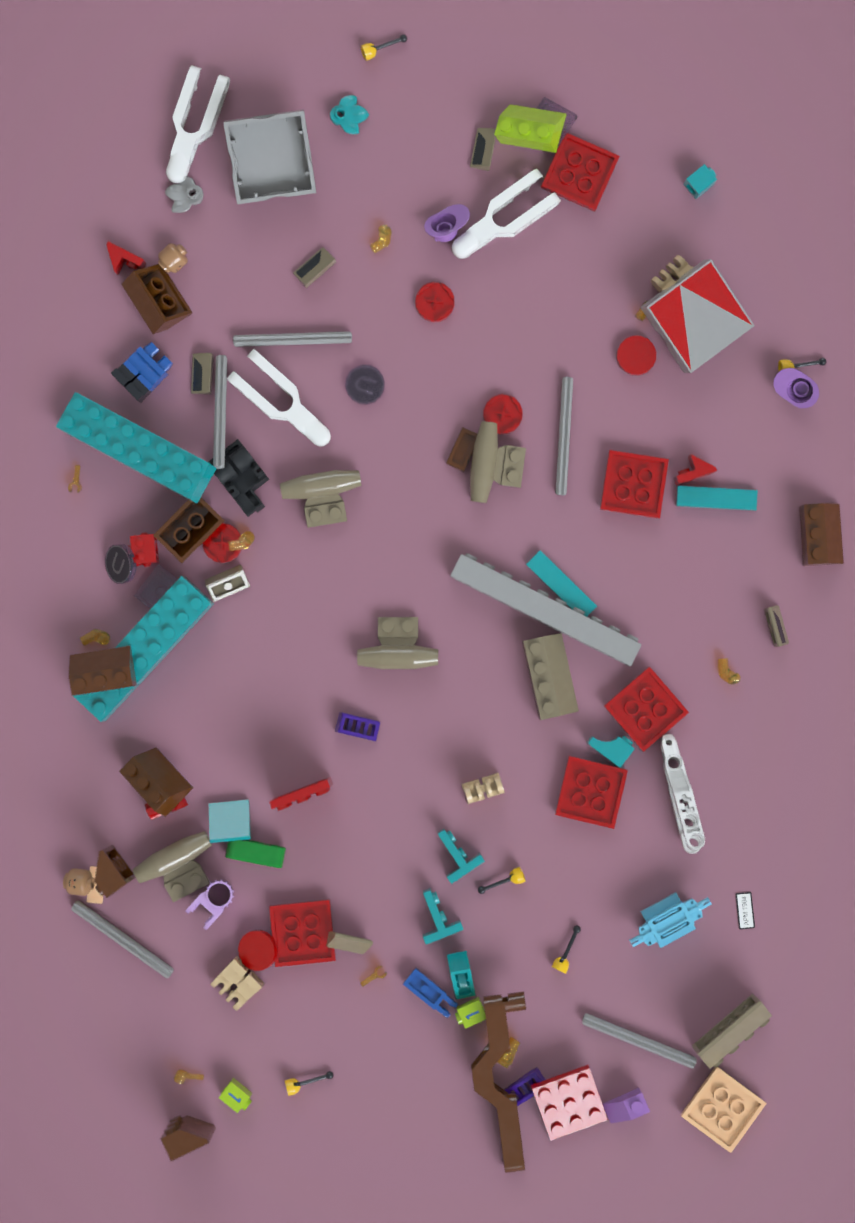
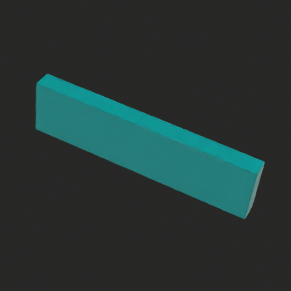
[676,486,758,511]
[526,550,597,617]

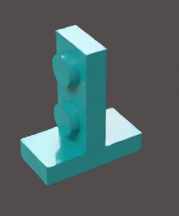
[438,829,485,884]
[423,888,464,945]

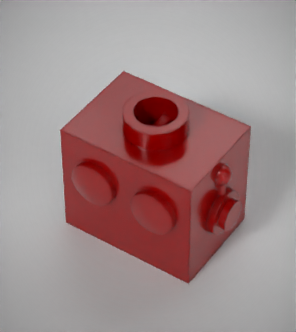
[127,532,159,567]

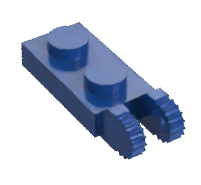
[403,967,459,1018]

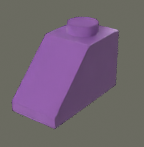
[602,1088,650,1123]

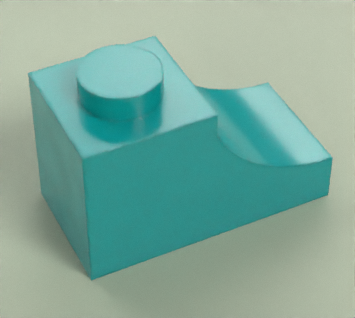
[587,735,635,768]
[447,951,476,1000]

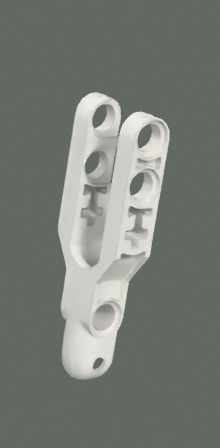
[166,65,230,183]
[452,169,561,259]
[227,349,331,446]
[660,734,705,854]

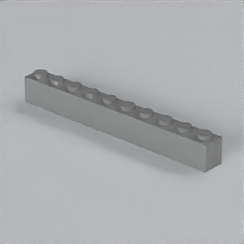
[450,553,642,666]

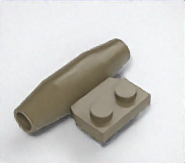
[470,421,526,503]
[280,470,362,528]
[357,617,438,669]
[133,831,212,902]

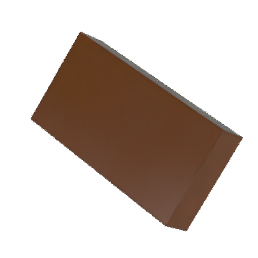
[446,427,477,472]

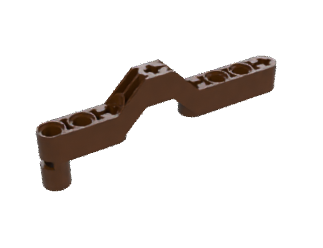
[471,991,526,1173]

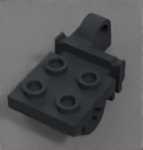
[208,439,270,517]

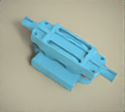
[629,892,712,948]

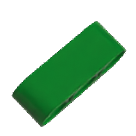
[225,840,286,868]

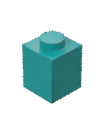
[683,164,717,199]

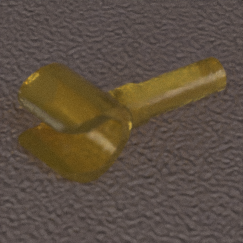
[68,465,82,493]
[361,966,387,987]
[174,1069,204,1084]

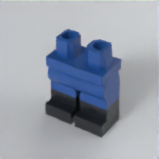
[111,342,173,403]

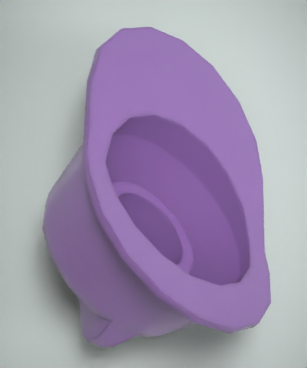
[424,204,470,242]
[774,368,819,408]

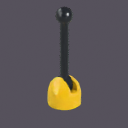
[360,34,408,61]
[778,358,827,371]
[478,867,526,894]
[551,925,581,974]
[285,1071,334,1096]

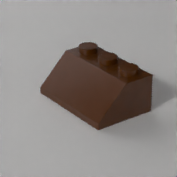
[121,264,193,334]
[153,497,225,563]
[799,503,844,566]
[69,645,137,696]
[119,747,194,817]
[94,845,136,898]
[160,1115,216,1161]

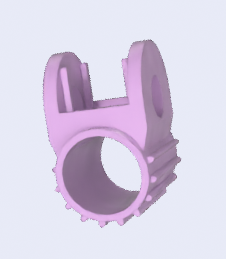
[185,880,234,930]

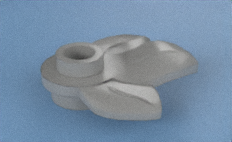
[165,177,204,213]

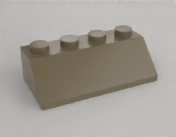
[522,633,579,720]
[692,994,772,1069]

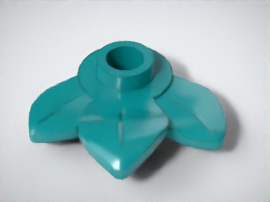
[330,95,369,134]

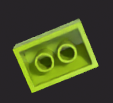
[494,104,566,153]

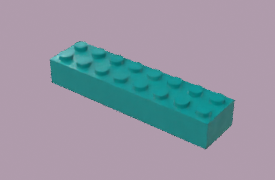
[56,392,217,504]
[73,576,214,722]

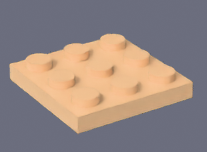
[681,1066,767,1153]

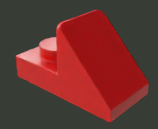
[106,241,146,275]
[674,454,717,486]

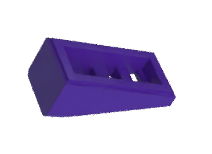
[335,712,380,741]
[504,1067,546,1106]

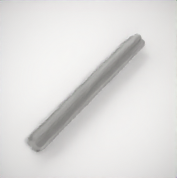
[233,331,352,347]
[213,355,227,469]
[555,377,573,496]
[71,901,174,978]
[582,1014,697,1068]

